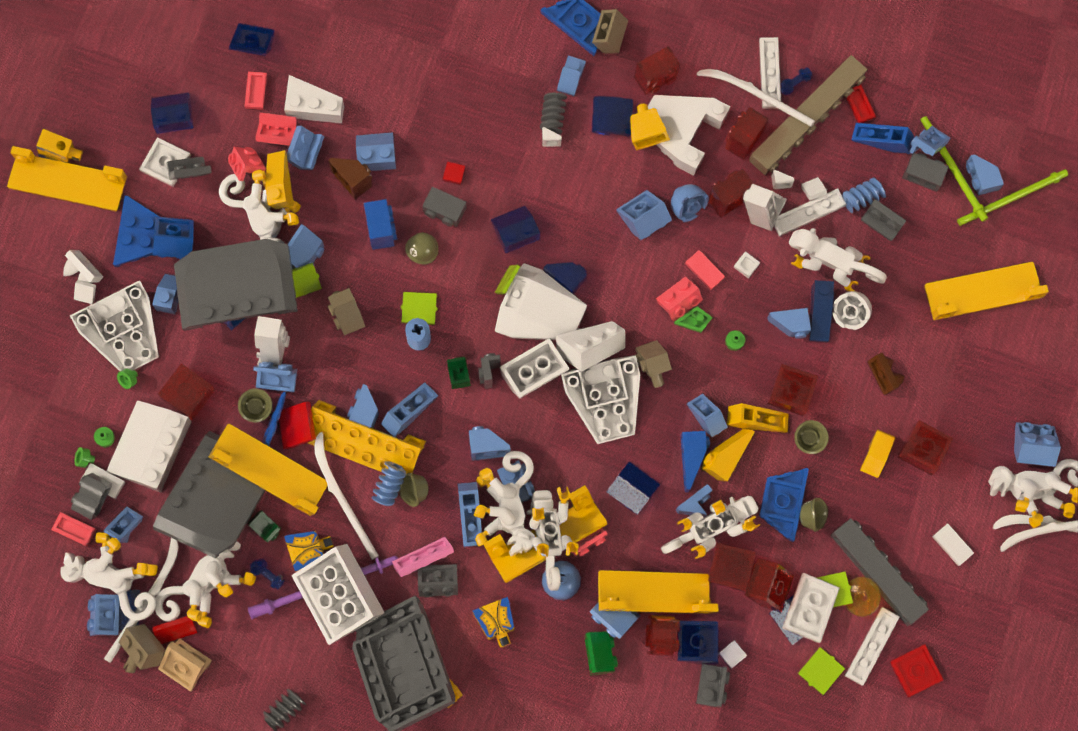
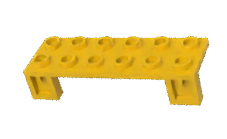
[7,146,127,211]
[924,262,1049,320]
[308,400,426,474]
[208,424,328,516]
[483,485,608,583]
[598,570,718,614]

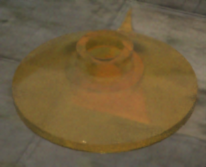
[846,577,881,617]

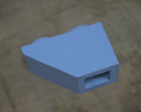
[966,154,1004,196]
[347,384,379,429]

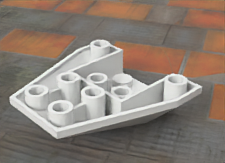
[495,263,587,340]
[70,280,159,371]
[561,355,640,444]

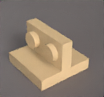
[158,638,212,691]

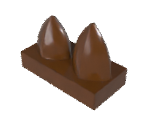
[867,353,905,395]

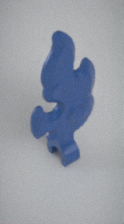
[263,392,286,446]

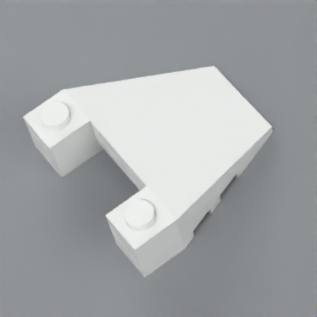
[648,95,730,176]

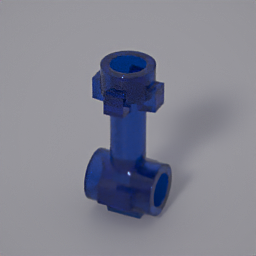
[781,67,813,95]
[250,558,285,590]

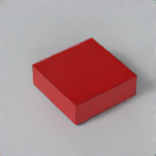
[443,162,465,185]

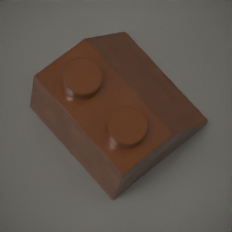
[329,158,372,199]

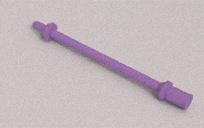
[248,556,398,619]

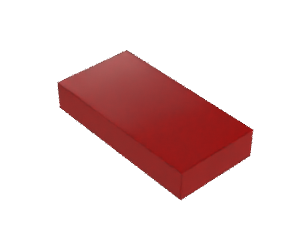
[846,84,876,123]
[152,616,197,644]

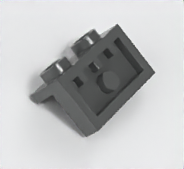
[167,157,212,180]
[861,199,906,241]
[418,564,458,598]
[696,664,730,708]

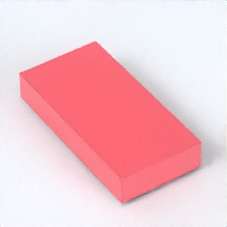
[245,71,267,110]
[685,250,725,290]
[51,512,97,547]

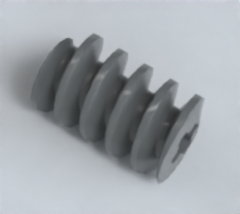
[540,92,567,134]
[263,689,307,731]

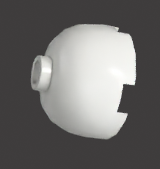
[833,291,872,330]

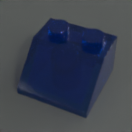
[151,92,194,134]
[491,206,540,254]
[678,621,719,664]

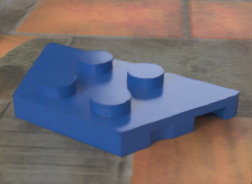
[540,0,601,56]
[113,196,160,267]
[759,468,809,542]

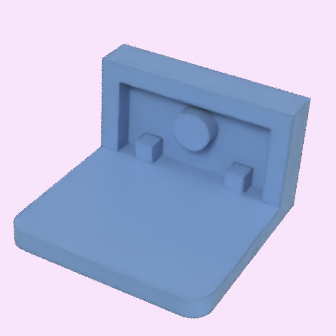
[253,362,297,392]

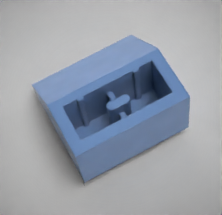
[1014,422,1061,467]
[590,602,640,639]

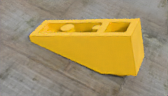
[265,150,294,209]
[727,403,789,433]
[701,429,755,481]

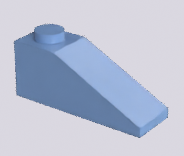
[381,383,438,437]
[458,482,482,547]

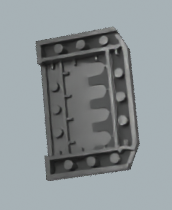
[174,239,298,331]
[153,431,266,558]
[352,596,455,731]

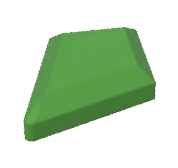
[674,306,712,333]

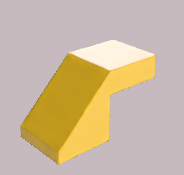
[860,429,895,478]

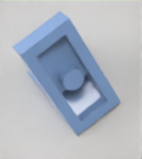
[557,56,586,96]
[675,484,712,517]
[104,507,143,543]

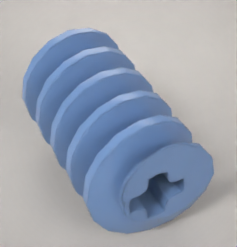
[843,178,886,213]
[405,318,431,351]
[371,461,407,506]

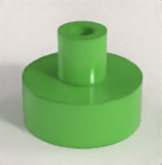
[725,330,745,351]
[117,368,138,389]
[94,427,115,447]
[74,447,95,468]

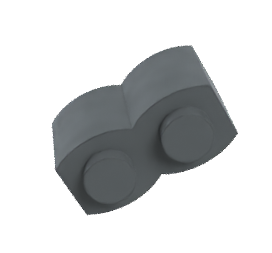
[71,473,112,520]

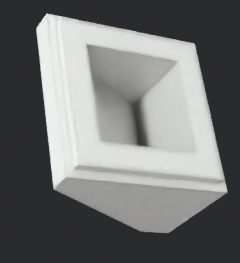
[542,127,562,147]
[771,170,794,189]

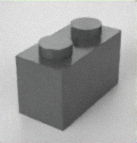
[902,153,949,192]
[422,187,467,227]

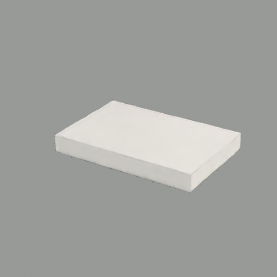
[782,573,840,643]

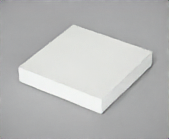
[139,137,191,187]

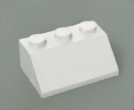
[500,338,569,399]

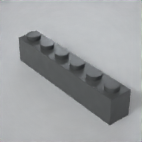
[830,518,929,626]

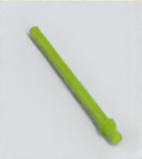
[920,116,988,222]
[957,169,1068,226]

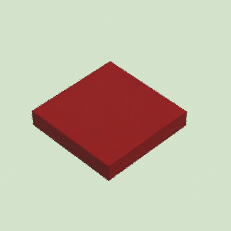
[279,402,316,449]
[890,644,944,698]

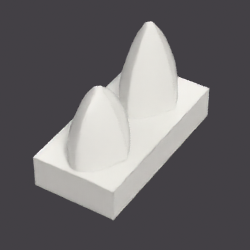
[63,250,103,284]

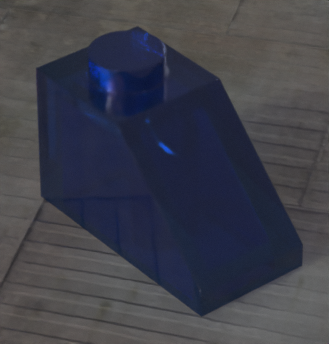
[543,262,587,294]

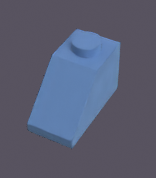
[152,274,179,314]
[767,308,811,339]
[687,394,728,437]

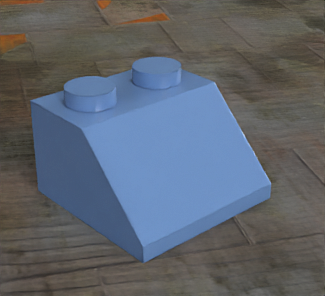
[356,132,396,171]
[616,190,672,240]
[288,224,325,269]
[469,426,510,461]

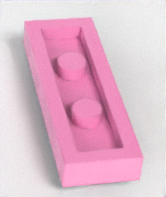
[392,537,454,577]

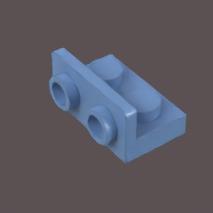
[287,126,324,170]
[909,126,950,156]
[497,460,535,502]
[87,594,119,636]

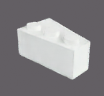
[284,75,344,123]
[743,184,787,231]
[254,316,290,366]
[556,321,625,372]

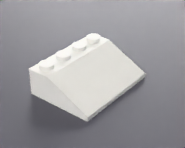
[107,400,191,493]
[292,544,384,645]

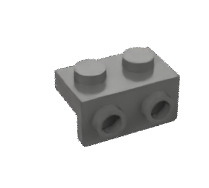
[478,353,501,389]

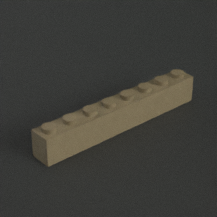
[749,55,868,175]

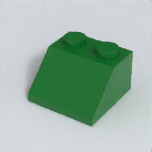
[584,631,618,676]

